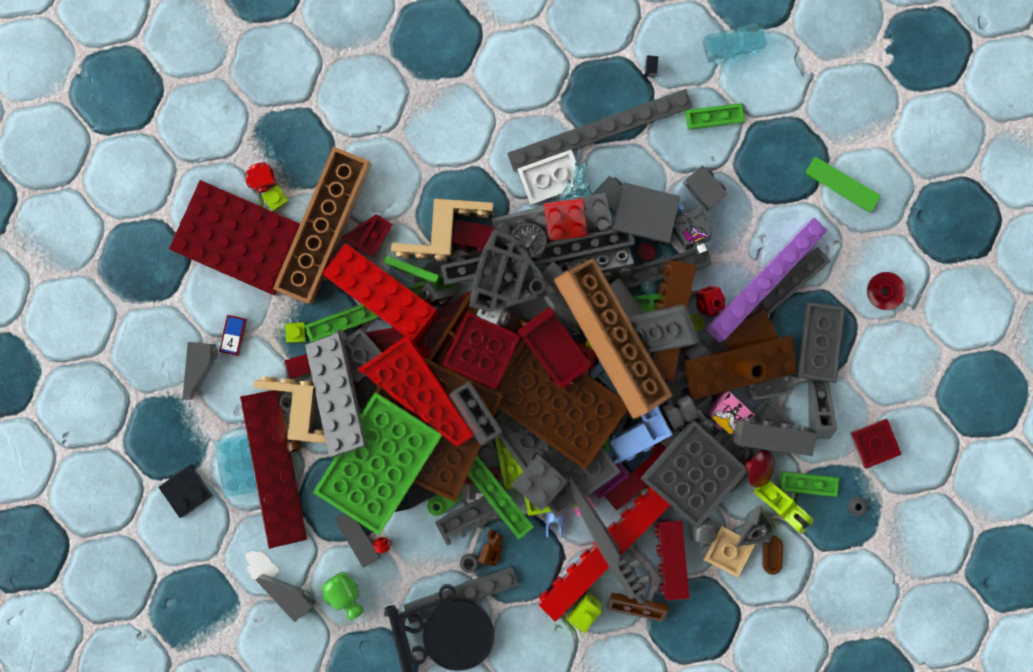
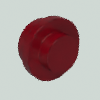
[636,243,655,262]

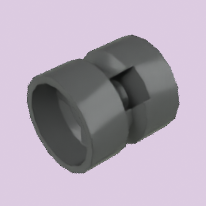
[663,395,699,430]

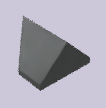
[736,505,775,547]

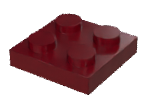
[850,418,902,469]

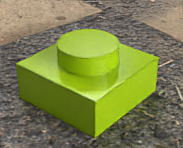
[262,185,289,212]
[285,322,307,343]

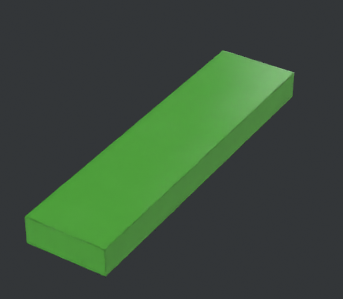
[804,157,881,213]

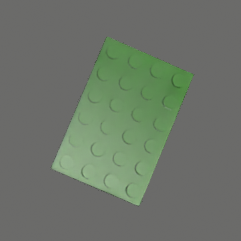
[313,392,442,535]

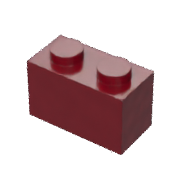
[453,220,494,253]

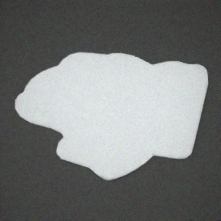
[245,551,280,579]

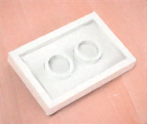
[517,150,584,206]

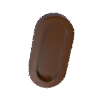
[762,535,783,575]

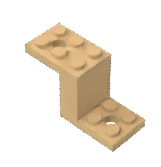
[391,199,494,261]
[254,376,326,443]

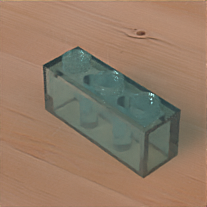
[703,22,767,64]

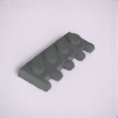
[435,485,506,546]

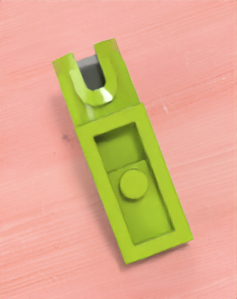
[753,481,814,534]

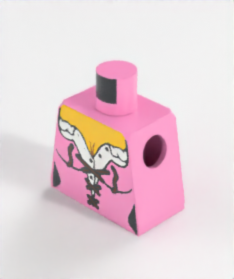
[707,391,754,436]

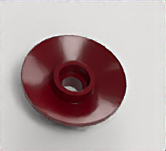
[867,272,906,310]

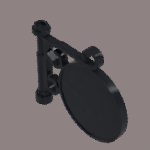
[383,584,494,672]

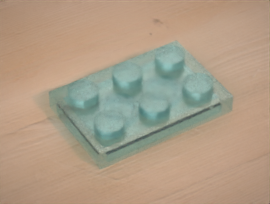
[214,434,257,498]

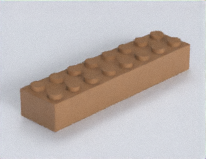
[273,146,372,305]
[554,258,672,419]

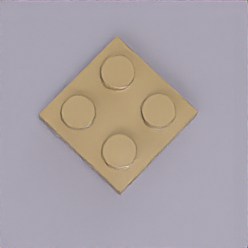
[703,525,755,578]

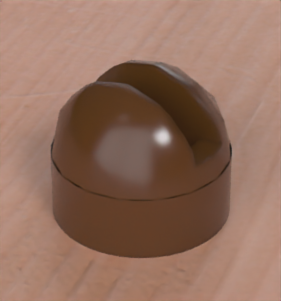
[286,439,303,453]

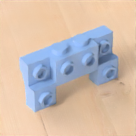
[606,405,673,465]

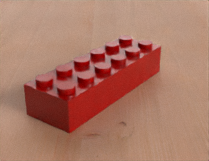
[322,243,440,345]

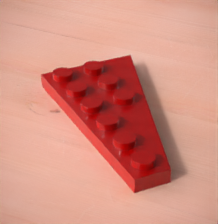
[358,336,474,446]

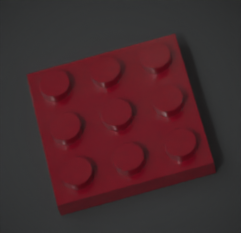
[442,312,521,390]

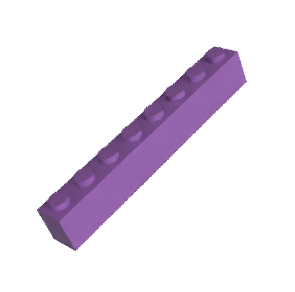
[705,217,828,342]

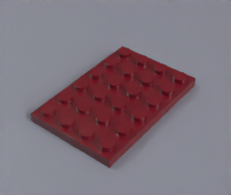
[169,180,300,296]

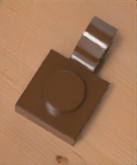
[478,530,503,566]

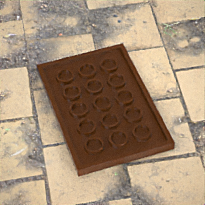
[497,346,628,470]

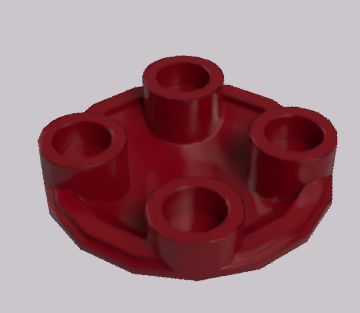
[745,449,775,488]

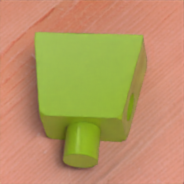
[565,590,603,633]

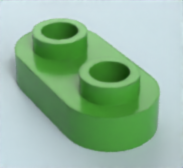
[427,491,462,516]

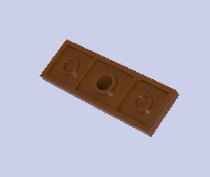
[684,335,798,399]

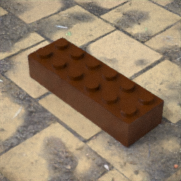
[649,260,696,381]

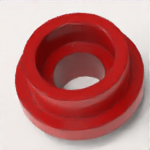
[372,537,392,553]

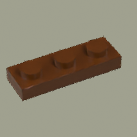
[607,593,668,622]

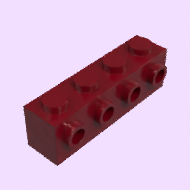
[654,518,690,601]

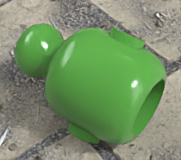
[322,572,364,621]

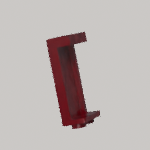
[517,307,592,389]

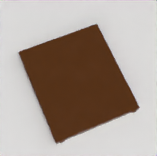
[724,308,778,349]

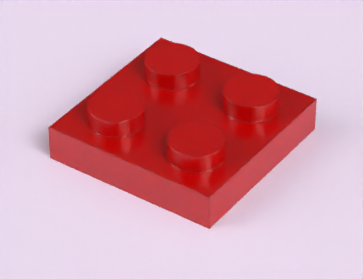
[544,198,588,241]

